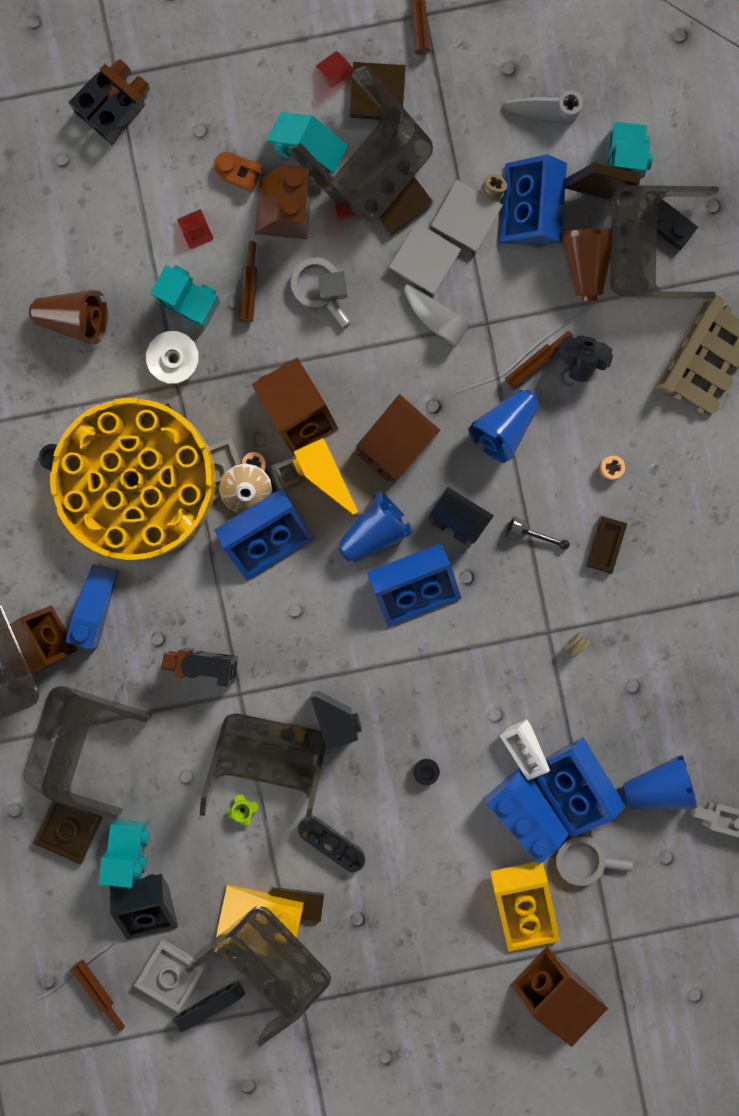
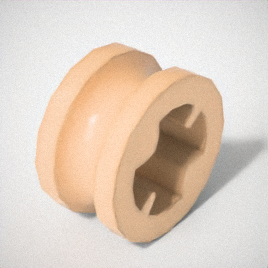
[242,452,267,471]
[599,456,625,480]

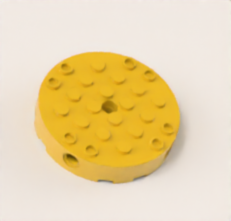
[50,398,216,560]

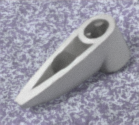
[504,90,583,124]
[404,284,471,346]

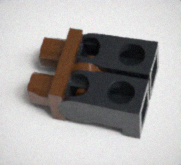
[68,59,150,146]
[162,647,238,687]

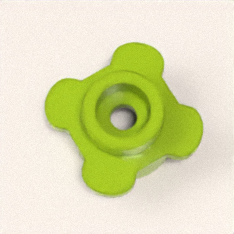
[227,794,258,826]

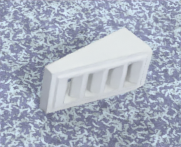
[500,719,550,780]

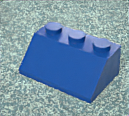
[500,154,567,246]
[214,488,314,580]
[367,543,462,627]
[531,737,626,838]
[484,768,569,865]

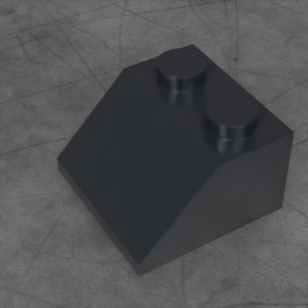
[428,487,494,545]
[311,691,362,750]
[110,874,178,940]

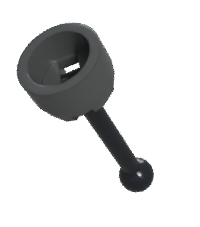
[507,516,570,550]

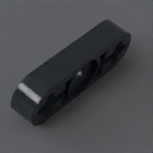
[298,815,365,872]
[172,980,246,1033]

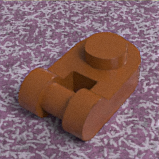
[214,152,264,192]

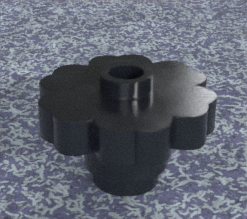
[559,335,613,382]

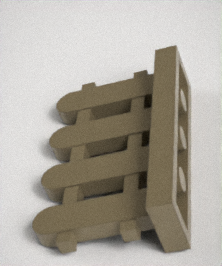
[654,295,739,415]

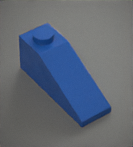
[65,564,119,649]

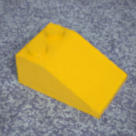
[292,438,359,516]
[490,862,560,952]
[216,885,304,962]

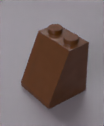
[255,165,313,239]
[251,357,338,455]
[356,394,440,482]
[0,605,78,692]
[511,947,608,1047]

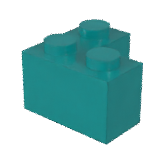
[267,112,348,175]
[606,122,653,179]
[150,264,220,329]
[99,819,150,888]

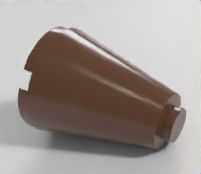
[562,228,616,301]
[29,290,108,345]

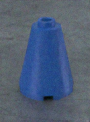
[468,390,539,463]
[339,491,413,562]
[620,755,698,809]

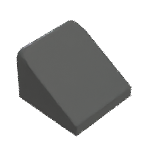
[318,271,348,302]
[265,457,304,492]

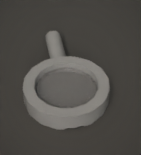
[291,258,351,328]
[555,834,633,886]

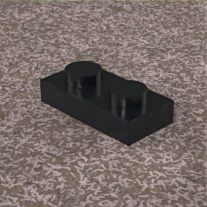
[639,195,698,250]

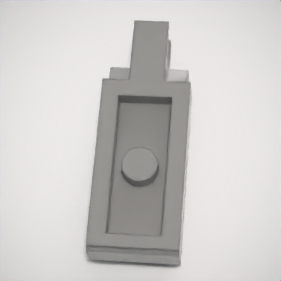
[689,802,739,837]

